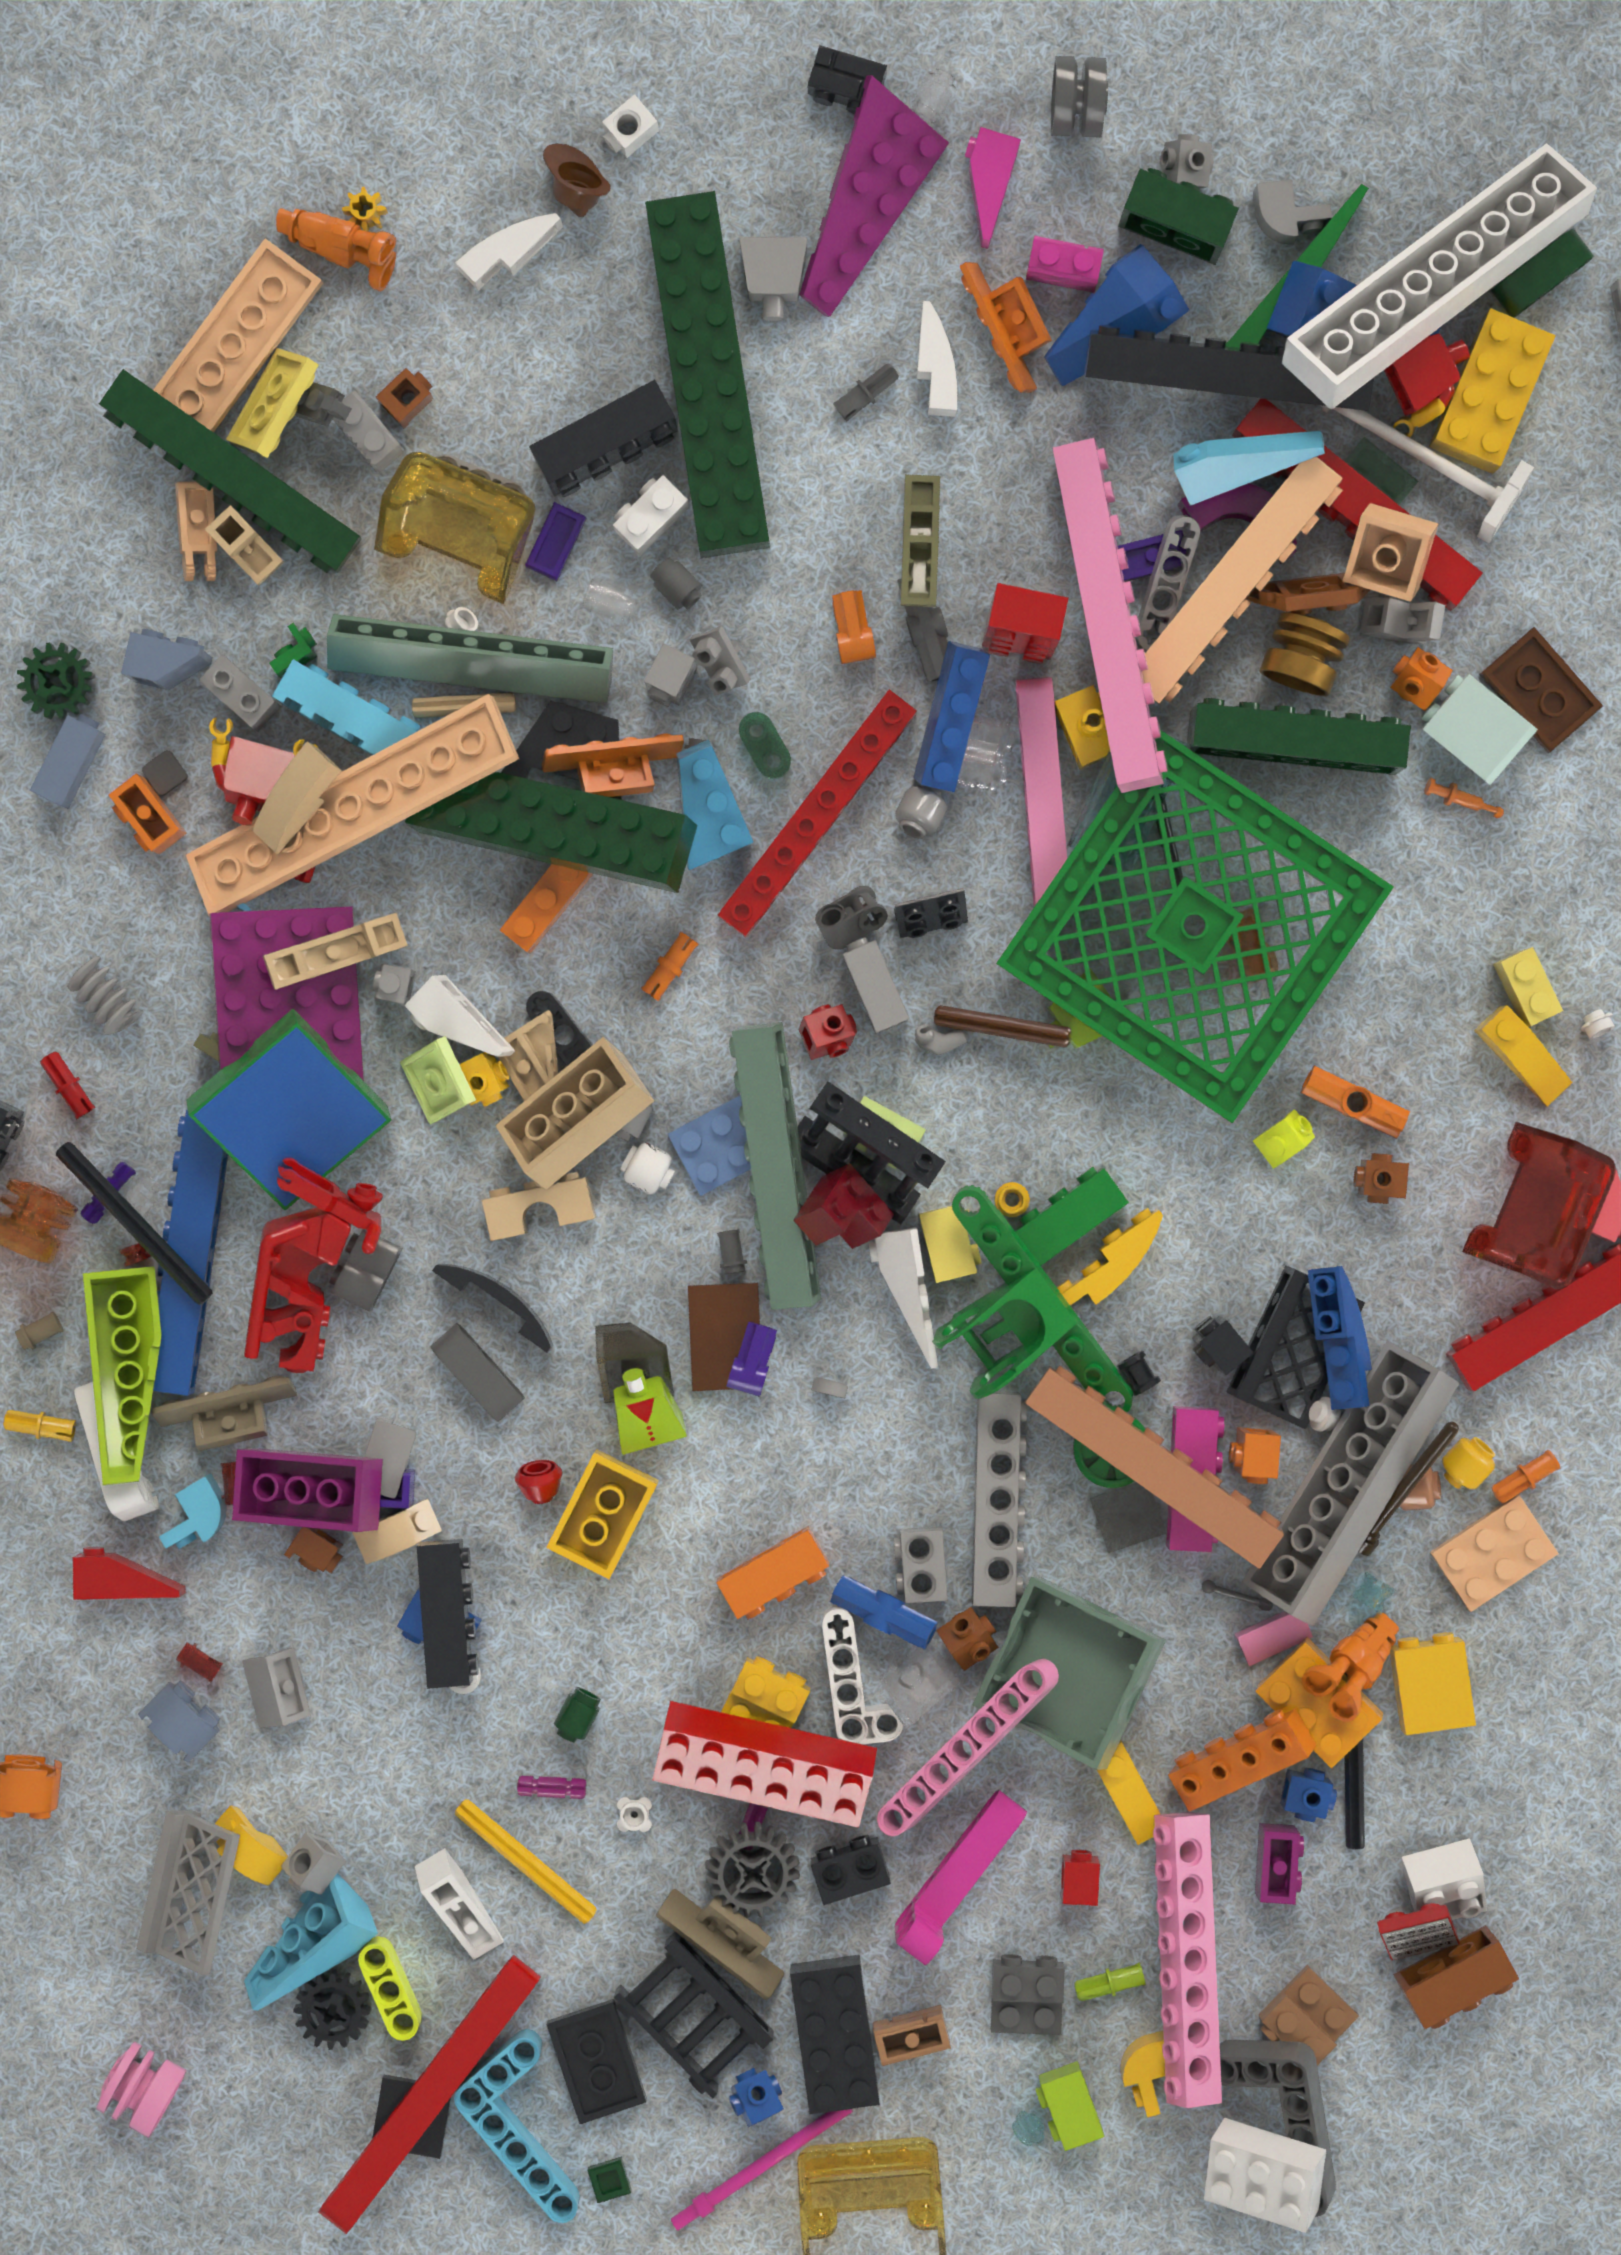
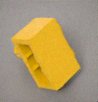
[1054,685,1111,770]

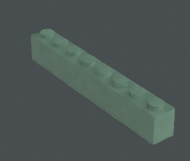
[327,614,613,703]
[729,1022,822,1310]

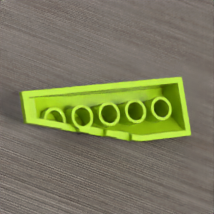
[83,1266,161,1486]

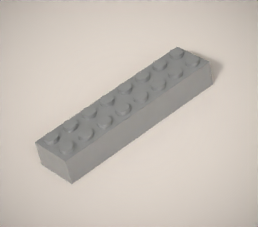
[1242,1340,1459,1626]

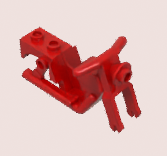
[244,1157,383,1373]

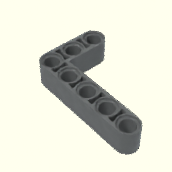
[1220,2040,1336,2217]

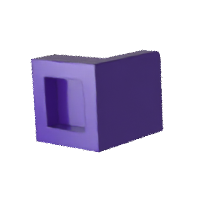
[380,1469,415,1508]

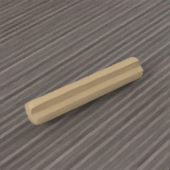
[412,692,516,718]

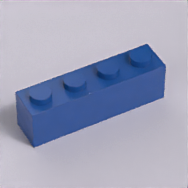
[913,641,991,792]

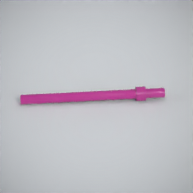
[671,2109,853,2231]

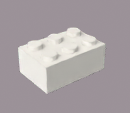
[1204,2118,1326,2233]

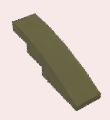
[900,474,940,607]

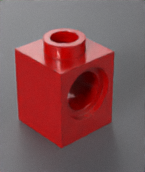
[1060,1850,1100,1906]

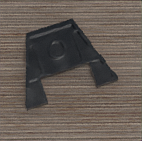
[501,700,622,800]

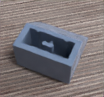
[121,629,213,690]

